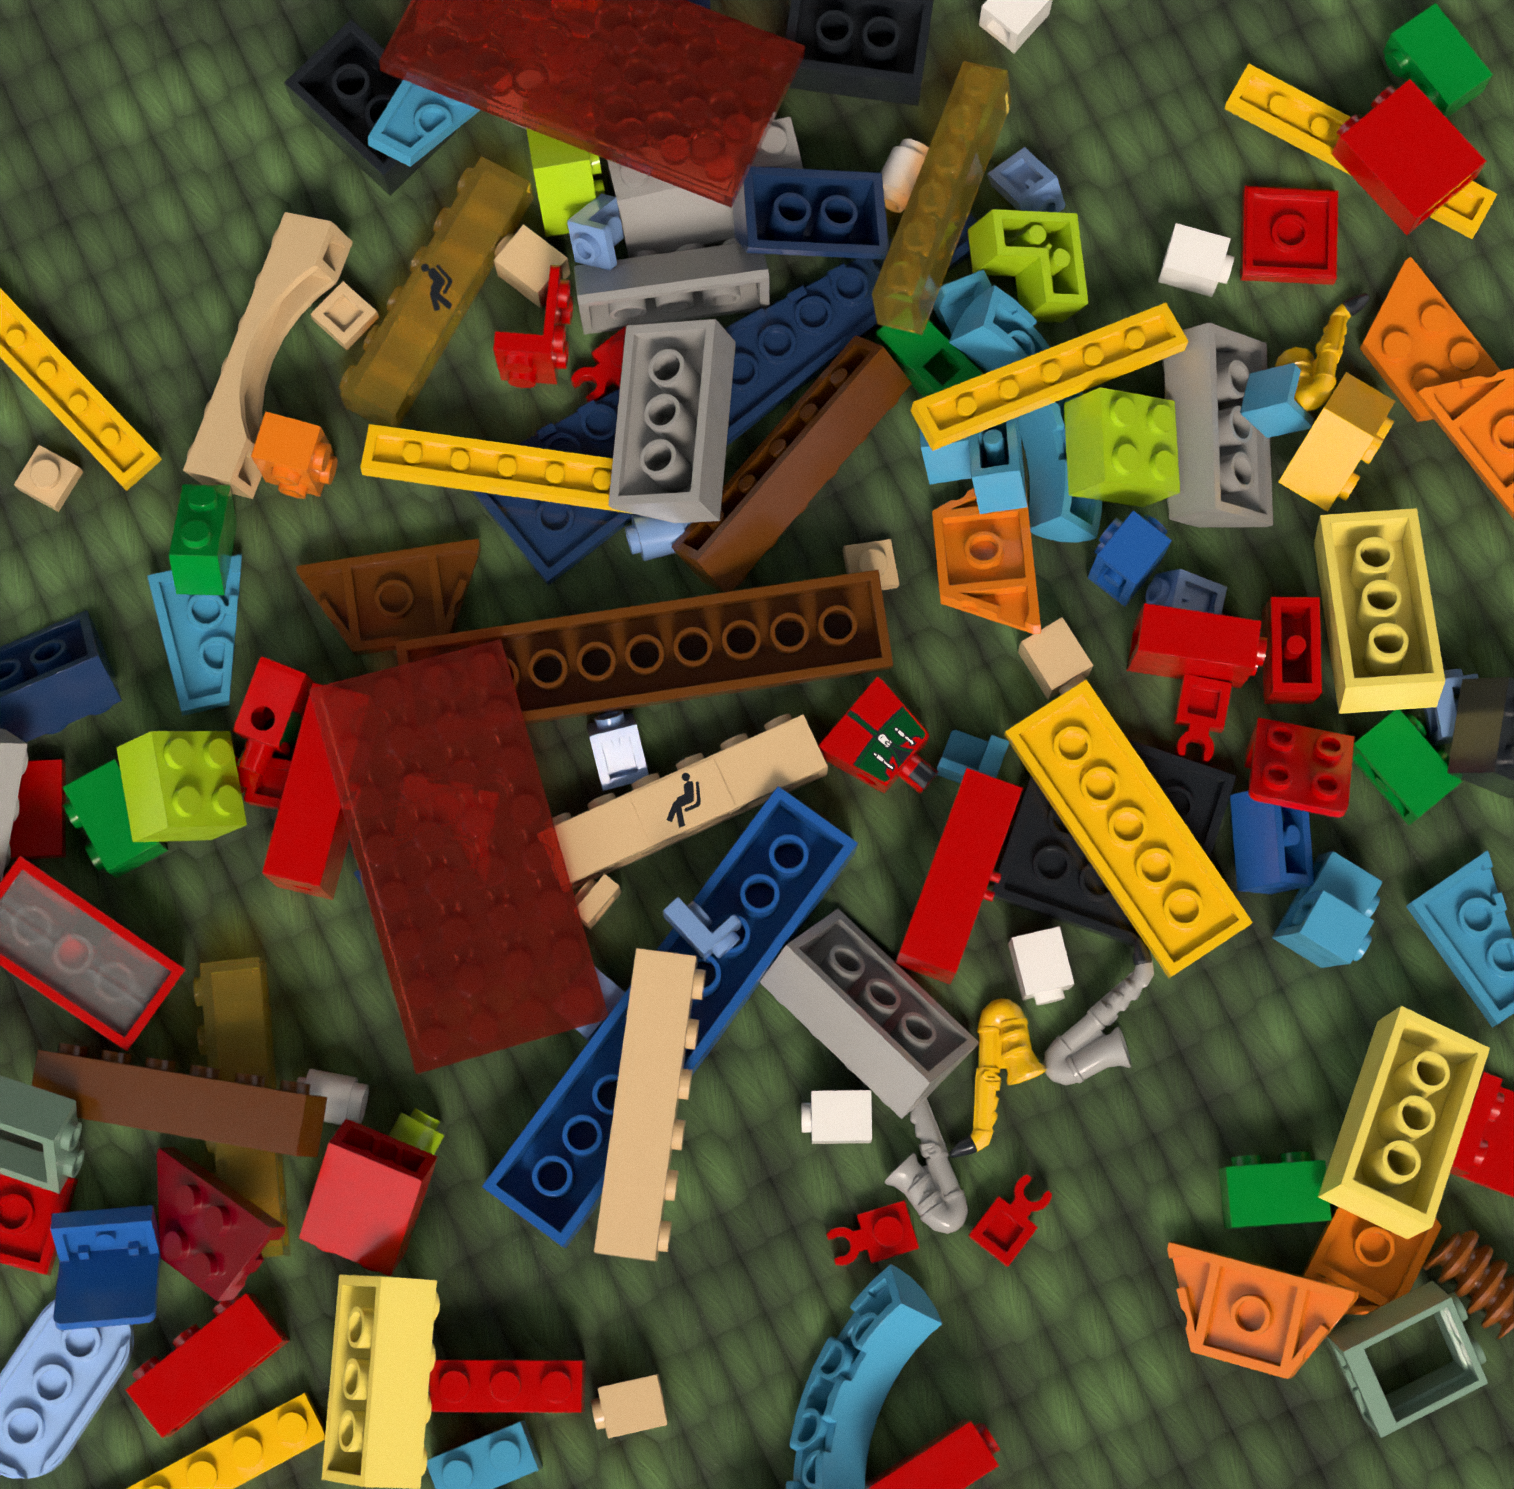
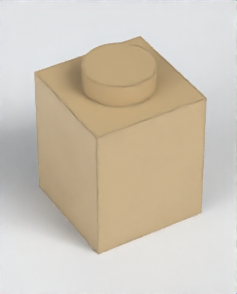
[494,224,570,308]
[1018,617,1093,700]
[591,1374,669,1438]

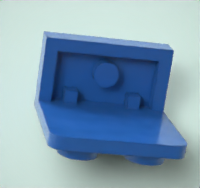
[50,1205,161,1330]

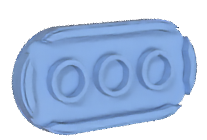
[0,1300,134,1479]

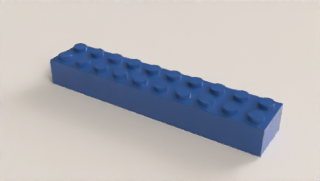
[482,786,858,1248]

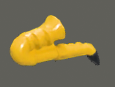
[1275,293,1370,411]
[950,998,1047,1158]

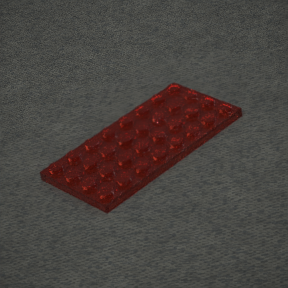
[379,0,805,208]
[309,639,608,1075]

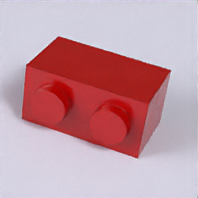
[1262,597,1322,704]

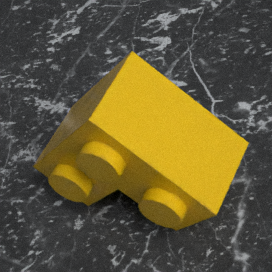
[1279,372,1395,512]

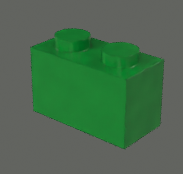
[1383,3,1493,118]
[169,484,237,595]
[1352,710,1462,826]
[63,759,168,878]
[1219,1152,1331,1229]

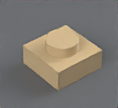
[310,281,379,350]
[14,445,83,512]
[843,539,899,590]
[573,874,622,930]

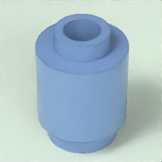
[625,514,692,561]

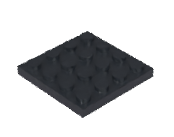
[992,739,1236,952]

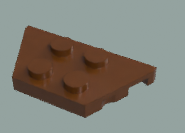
[296,538,481,656]

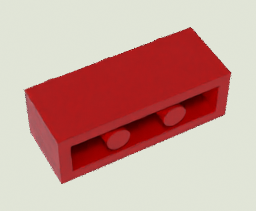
[125,1293,290,1438]
[429,1360,586,1413]

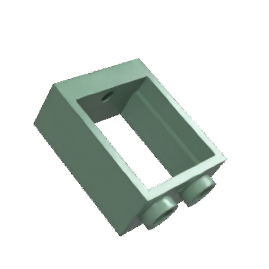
[0,1075,85,1194]
[1327,1281,1488,1438]

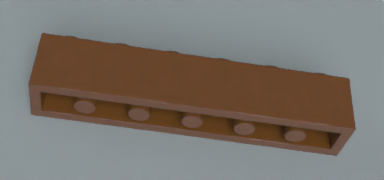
[671,335,912,593]
[31,1043,328,1157]

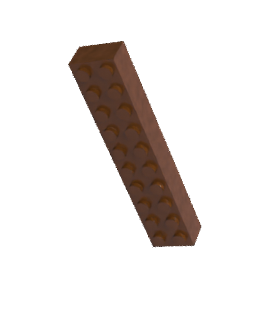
[395,569,893,741]

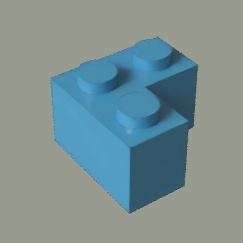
[919,417,1027,514]
[1272,851,1383,968]
[427,1420,543,1489]

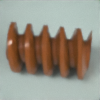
[1423,1230,1514,1340]

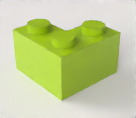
[522,95,605,237]
[968,209,1089,322]

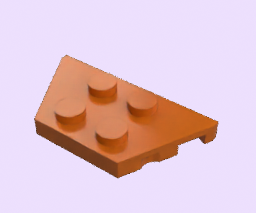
[1359,257,1501,422]
[1414,368,1514,520]
[932,475,1041,634]
[1301,1206,1442,1315]
[1167,1241,1359,1379]

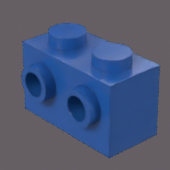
[1088,511,1172,607]
[1230,790,1314,894]

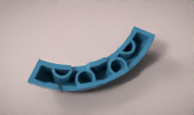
[949,285,1102,543]
[786,1264,943,1489]

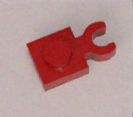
[571,324,628,403]
[1174,674,1232,764]
[235,757,291,810]
[968,1174,1052,1267]
[826,1201,919,1266]

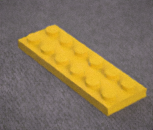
[1004,680,1253,978]

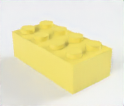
[1314,508,1445,714]
[1318,1006,1490,1239]
[322,1275,440,1489]

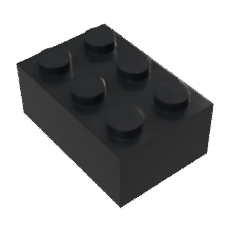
[781,0,934,106]
[284,19,456,196]

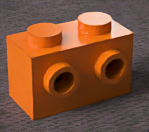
[251,411,338,499]

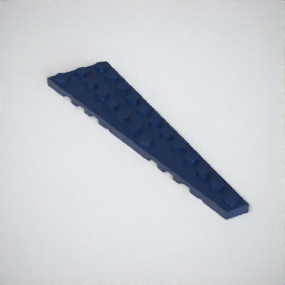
[471,201,977,586]

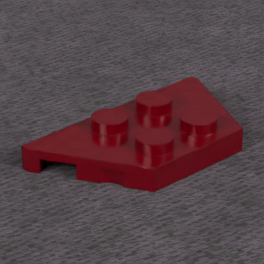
[157,1147,286,1301]

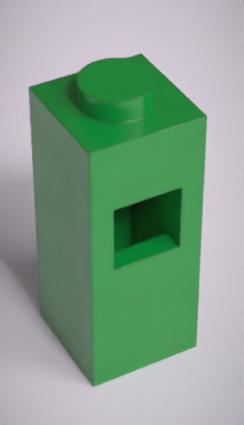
[875,302,983,397]

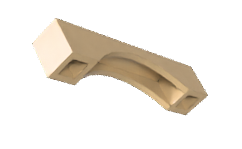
[183,212,353,499]

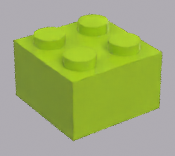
[1064,387,1180,507]
[116,731,247,842]

